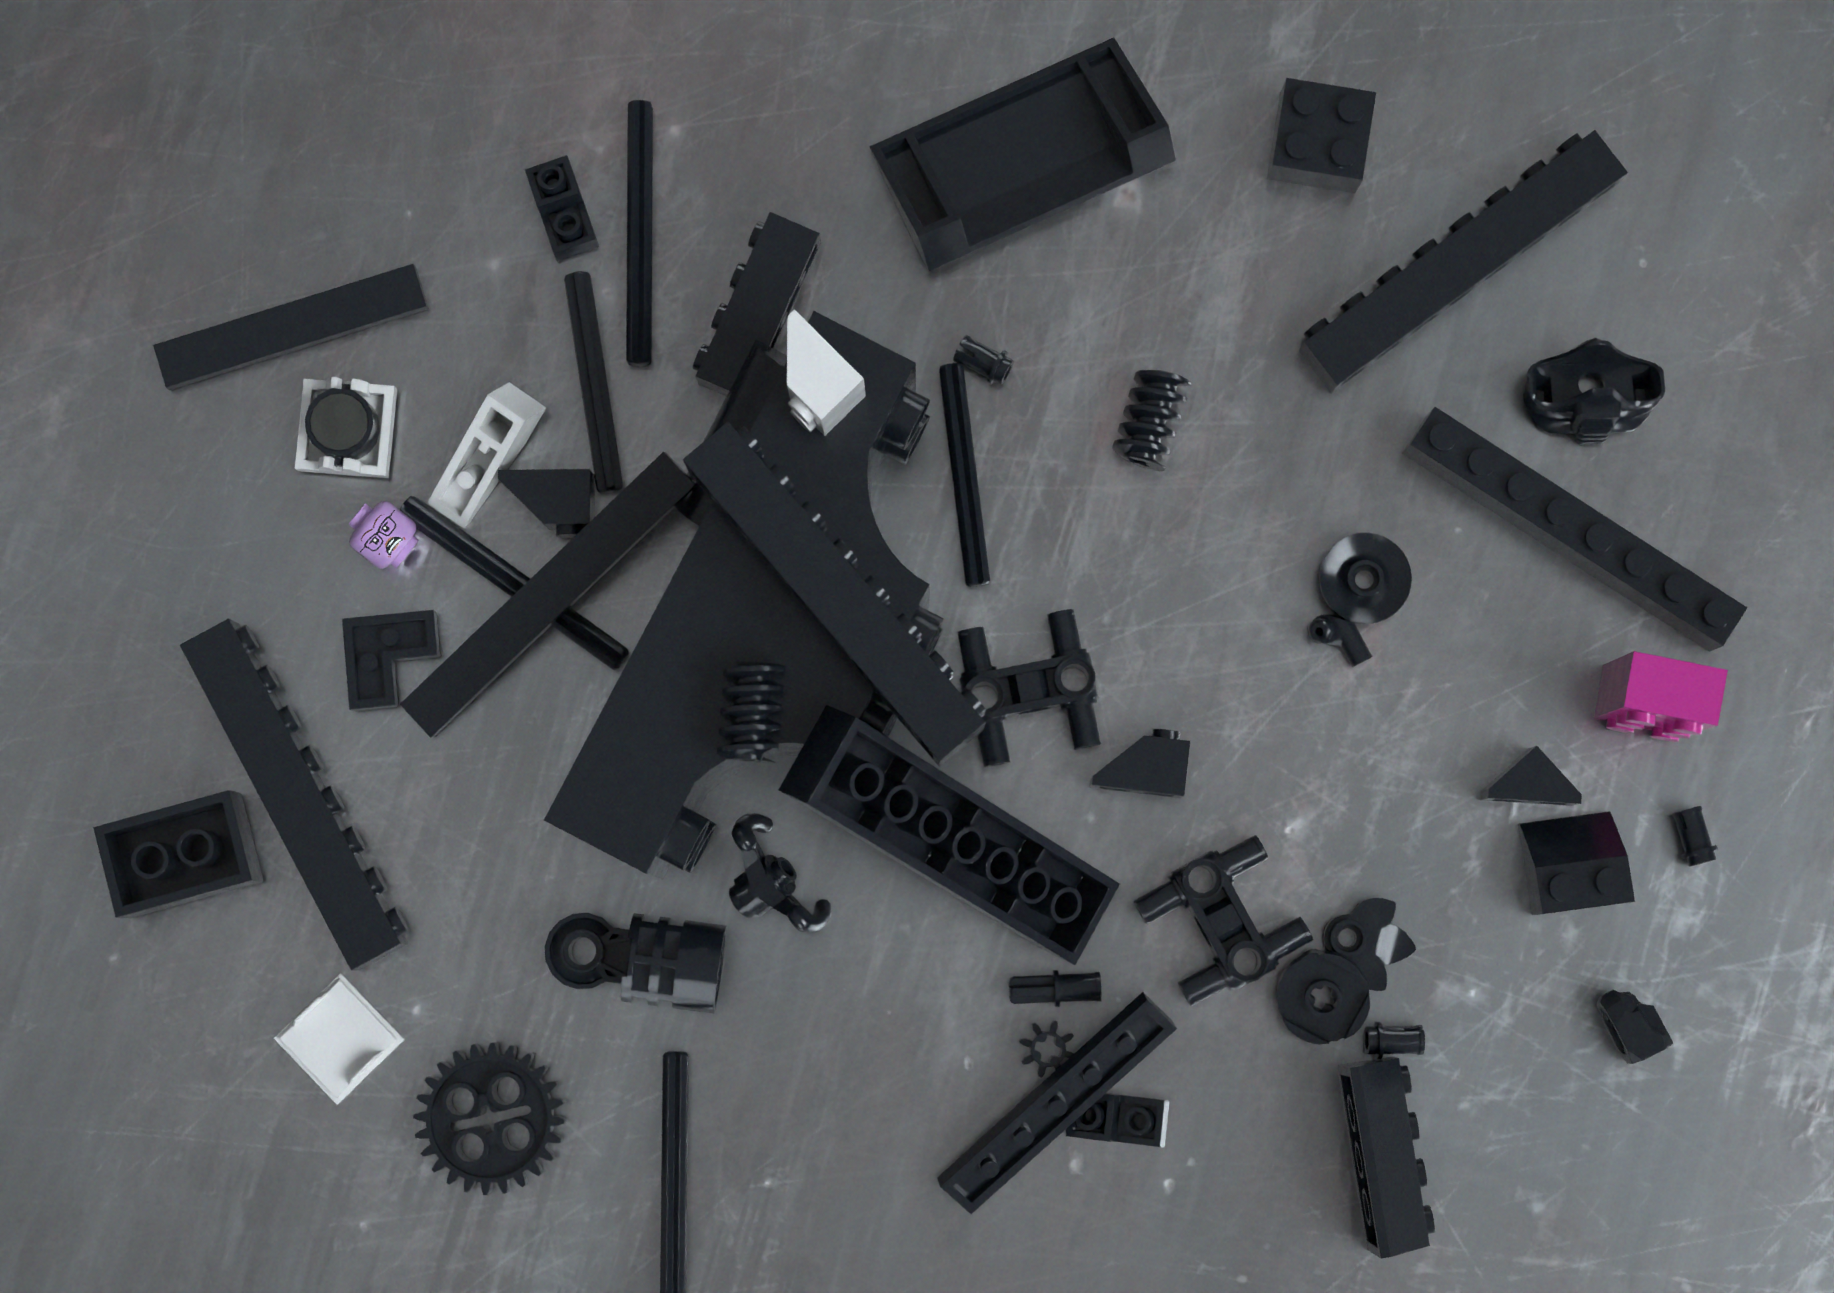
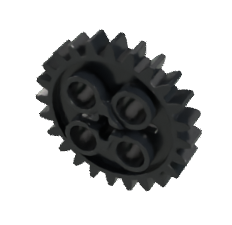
[413,1042,567,1195]

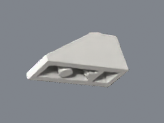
[427,382,546,529]

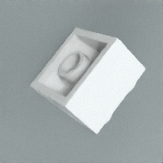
[787,309,866,436]

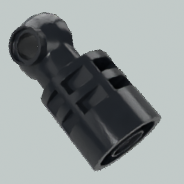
[545,913,727,1014]

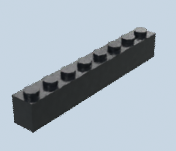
[1299,130,1628,394]
[1402,407,1748,652]
[180,618,409,971]

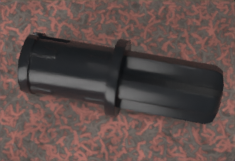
[1009,970,1102,1007]

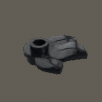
[1324,898,1416,991]

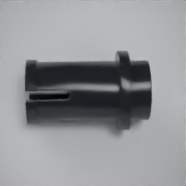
[953,335,1014,385]
[1672,806,1718,867]
[1364,1022,1425,1059]

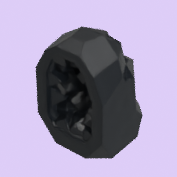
[1597,990,1673,1064]

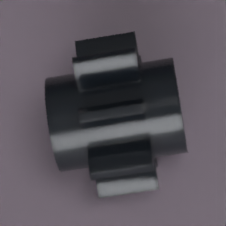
[1019,1020,1074,1078]

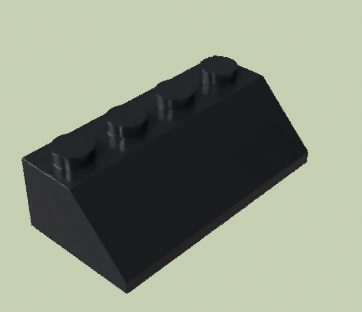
[1338,1057,1435,1259]

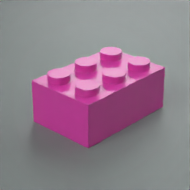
[1594,651,1728,742]

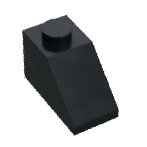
[498,469,595,538]
[1090,729,1190,799]

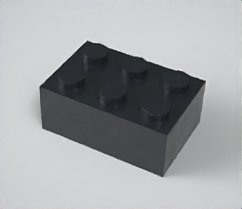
[93,790,264,919]

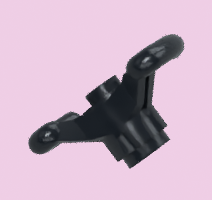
[729,813,831,933]

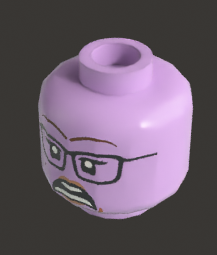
[348,501,419,569]

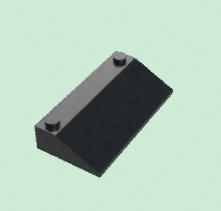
[869,37,1176,271]

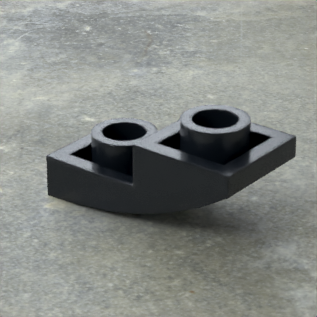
[525,155,599,261]
[1066,1093,1170,1147]

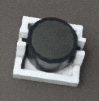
[295,377,397,478]

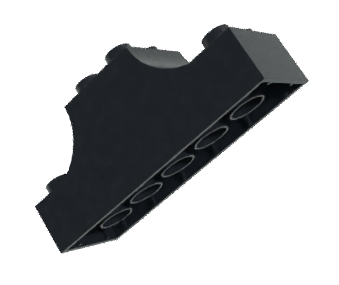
[544,311,944,879]

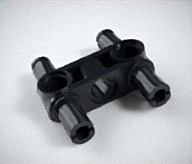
[958,609,1101,767]
[1133,835,1313,1006]

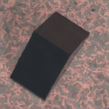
[1480,746,1582,806]

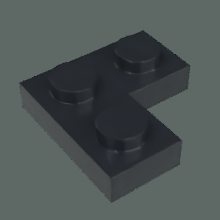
[342,610,440,711]

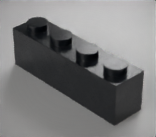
[693,212,821,396]

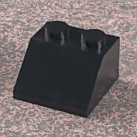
[1518,811,1635,915]

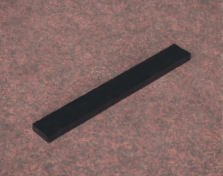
[400,451,697,738]

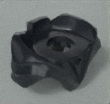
[1523,338,1665,444]

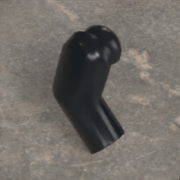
[1309,614,1373,667]

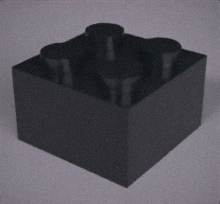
[1267,78,1376,194]

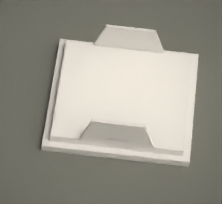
[274,973,405,1105]

